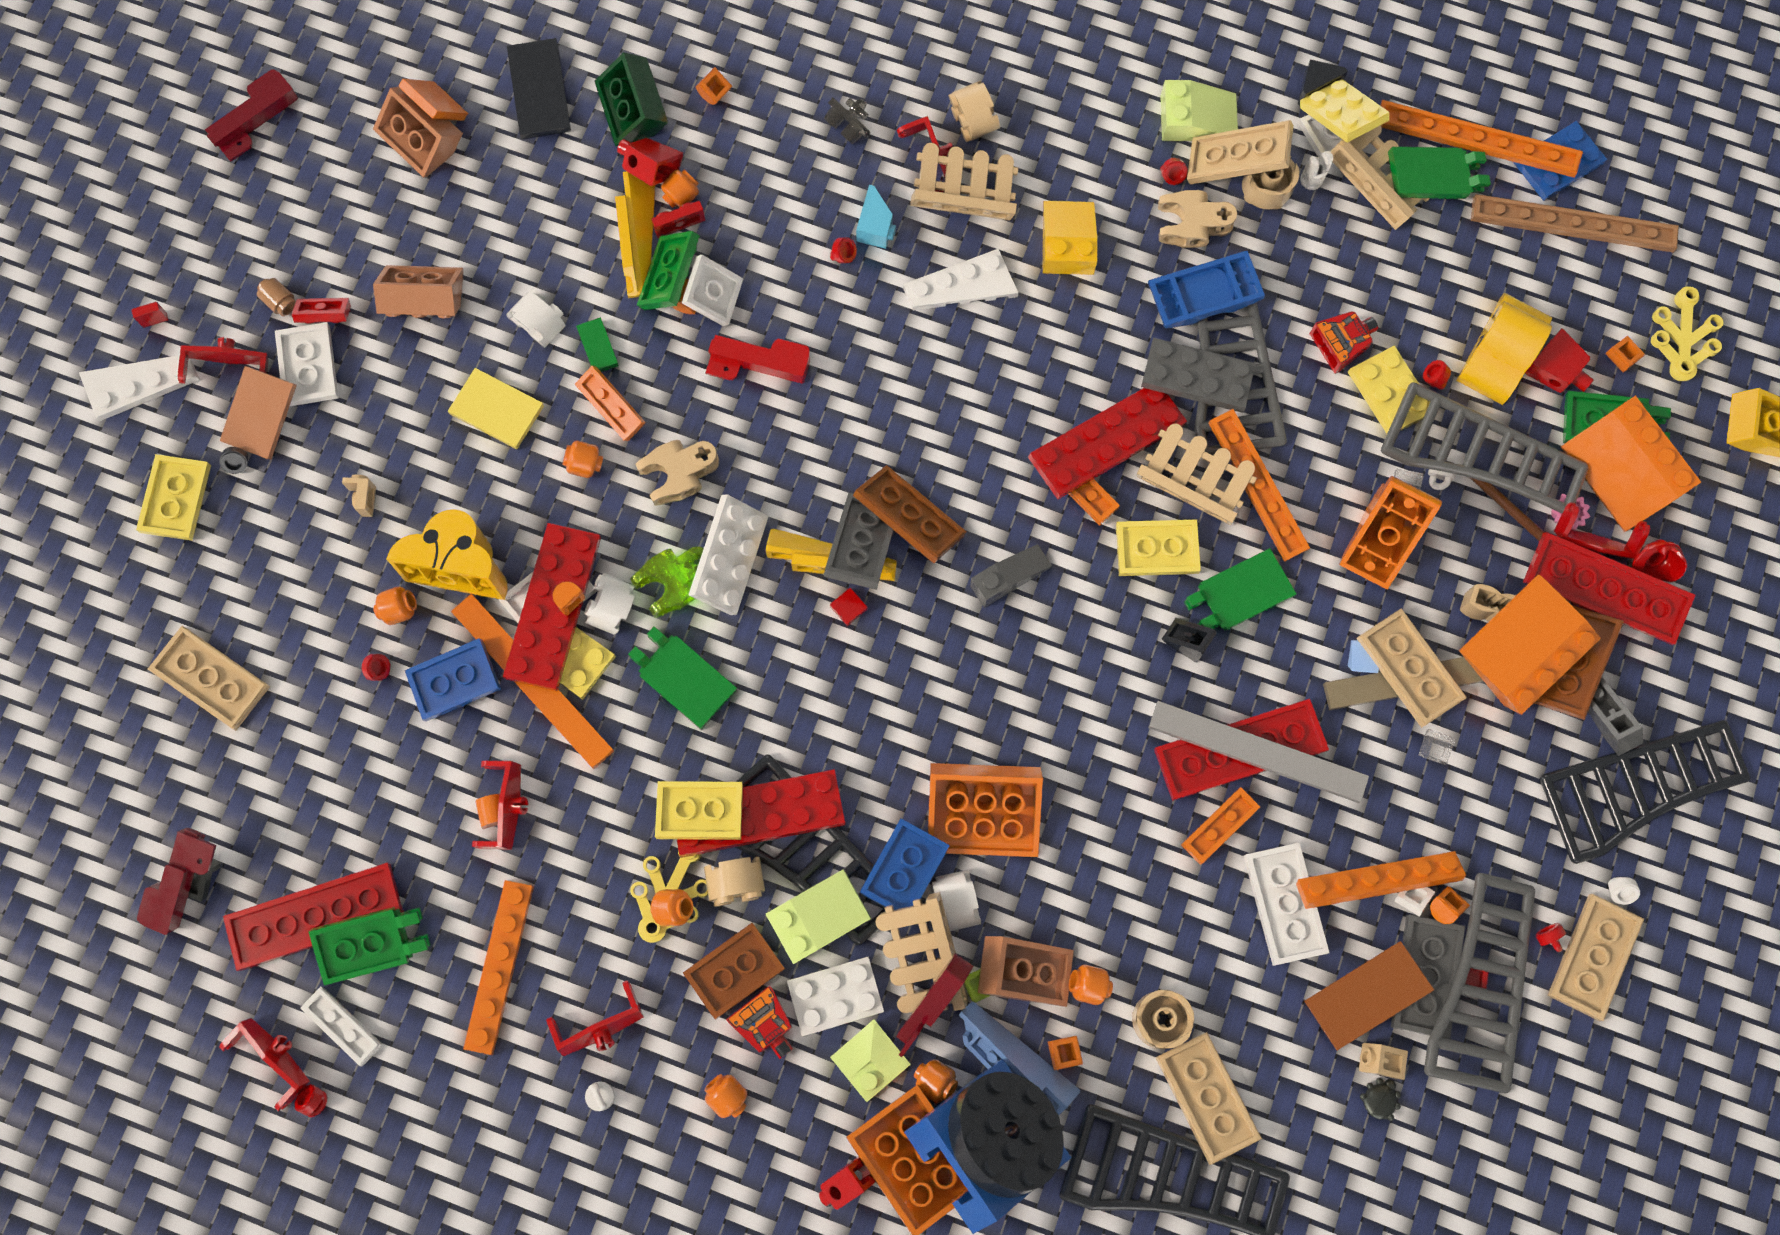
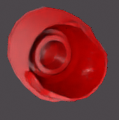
[1632,540,1687,582]

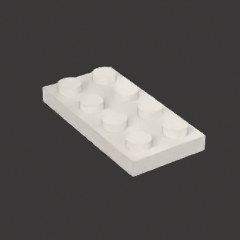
[689,495,769,615]
[1244,843,1329,966]

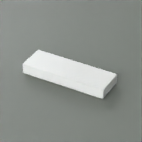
[300,986,383,1067]

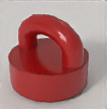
[1160,158,1188,185]
[830,237,857,264]
[1423,360,1451,390]
[362,654,390,681]
[1535,923,1566,952]
[295,1084,328,1117]

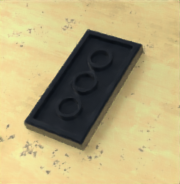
[507,38,571,139]

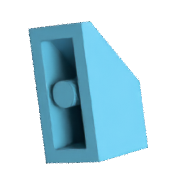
[856,185,896,249]

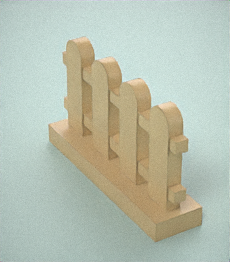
[1330,126,1430,230]
[910,143,1018,220]
[1137,424,1257,526]
[876,892,968,1013]

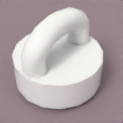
[1428,469,1456,490]
[1608,877,1640,905]
[585,1082,615,1111]

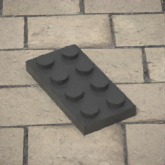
[1141,338,1255,413]
[824,493,893,590]
[1391,915,1465,1039]

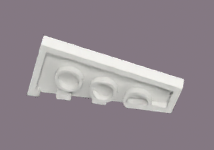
[903,249,1018,310]
[79,355,200,421]

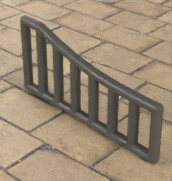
[1194,302,1287,456]
[1381,382,1589,514]
[1424,873,1535,1094]

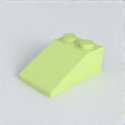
[1160,80,1238,141]
[766,869,871,964]

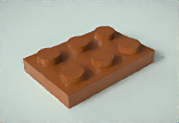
[683,922,785,1020]

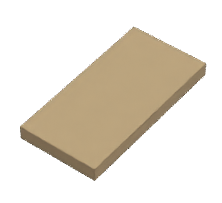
[1187,120,1294,184]
[1356,608,1467,728]
[148,626,270,731]
[1547,894,1644,1021]
[1156,1032,1262,1165]

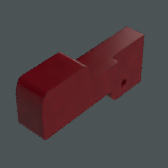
[205,69,298,162]
[137,828,217,935]
[896,953,974,1057]

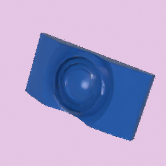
[1148,250,1265,328]

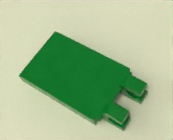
[1388,147,1491,199]
[1563,391,1671,444]
[1184,548,1296,631]
[628,626,737,730]
[309,907,431,986]

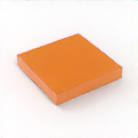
[399,79,468,121]

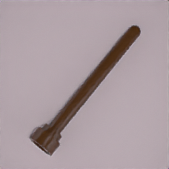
[1469,477,1545,541]

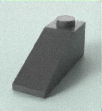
[970,544,1052,608]
[1588,677,1643,756]

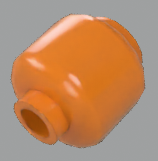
[661,169,699,208]
[562,441,603,478]
[373,586,417,625]
[650,889,693,926]
[1068,964,1113,1005]
[914,1059,958,1103]
[704,1074,747,1118]

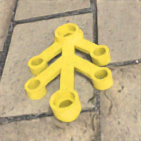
[1651,287,1723,381]
[630,851,708,943]

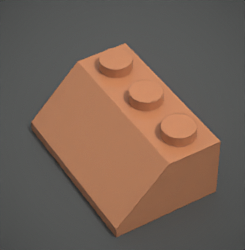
[373,87,463,178]
[373,265,464,318]

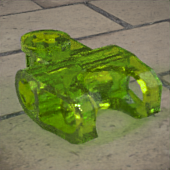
[630,547,704,618]

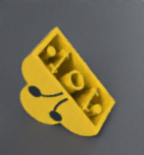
[1456,293,1552,405]
[386,509,508,600]

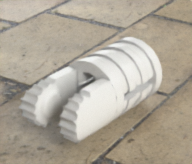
[1300,151,1333,190]

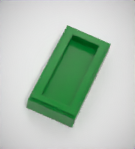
[576,317,619,372]

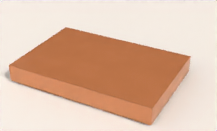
[220,366,297,459]

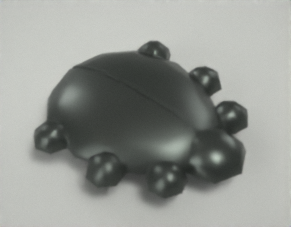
[1360,1078,1401,1121]

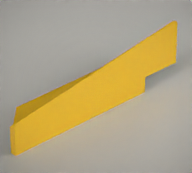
[615,171,655,298]
[766,529,897,581]

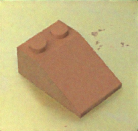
[978,936,1074,1007]

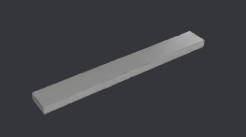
[1148,701,1369,803]

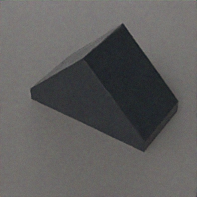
[1298,59,1348,106]
[1162,618,1217,663]

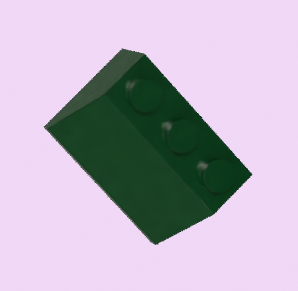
[594,52,668,146]

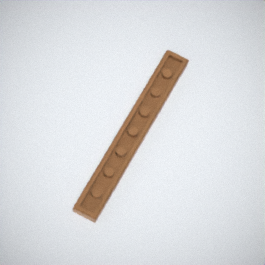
[1471,194,1679,253]

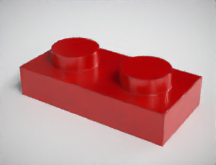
[652,201,705,239]
[292,298,351,324]

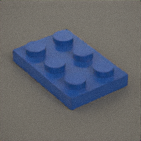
[1513,121,1607,201]
[404,638,501,722]
[860,818,950,910]

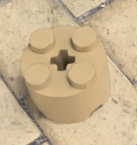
[948,80,1000,142]
[1242,156,1299,209]
[704,857,765,907]
[1132,990,1194,1049]

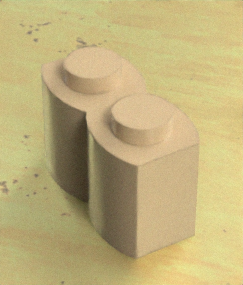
[1460,584,1516,622]

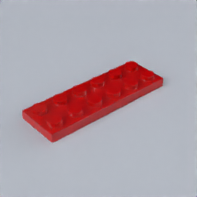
[1028,388,1187,499]
[503,523,601,691]
[1523,532,1695,645]
[1154,699,1329,801]
[677,769,845,858]
[223,862,403,971]

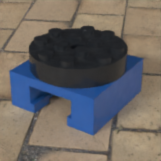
[904,1059,1072,1234]

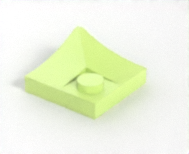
[830,1020,911,1102]

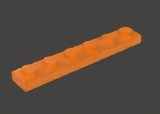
[1208,409,1310,562]
[1296,851,1466,909]
[463,880,534,1055]

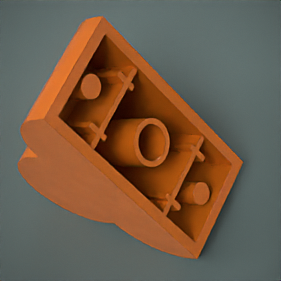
[1339,476,1442,590]

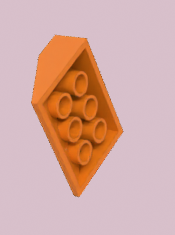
[1561,395,1701,532]
[1459,575,1601,715]
[928,763,1043,857]
[846,1085,968,1235]

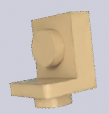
[342,474,376,517]
[1359,1043,1408,1080]

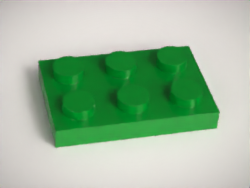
[637,231,700,310]

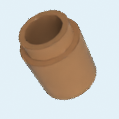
[257,278,296,317]

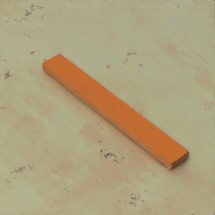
[1380,100,1583,178]
[451,594,614,769]

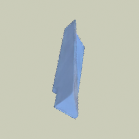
[959,1002,1080,1115]

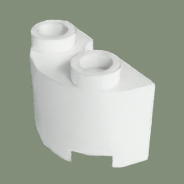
[506,288,566,348]
[584,573,635,635]
[932,870,981,931]

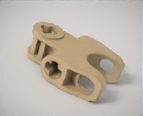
[1158,190,1237,248]
[635,440,719,506]

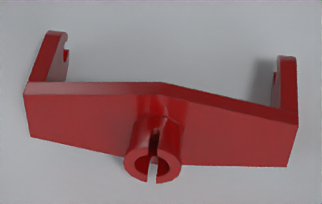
[897,116,953,193]
[178,337,269,384]
[1554,502,1650,559]
[472,761,529,850]
[546,980,644,1056]
[219,1018,310,1112]

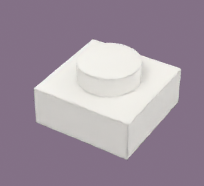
[1395,887,1435,917]

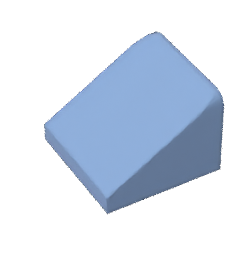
[1348,640,1379,673]

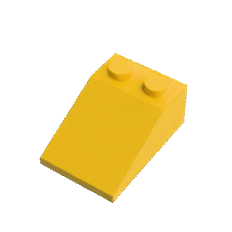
[1043,201,1097,275]
[1727,388,1780,457]

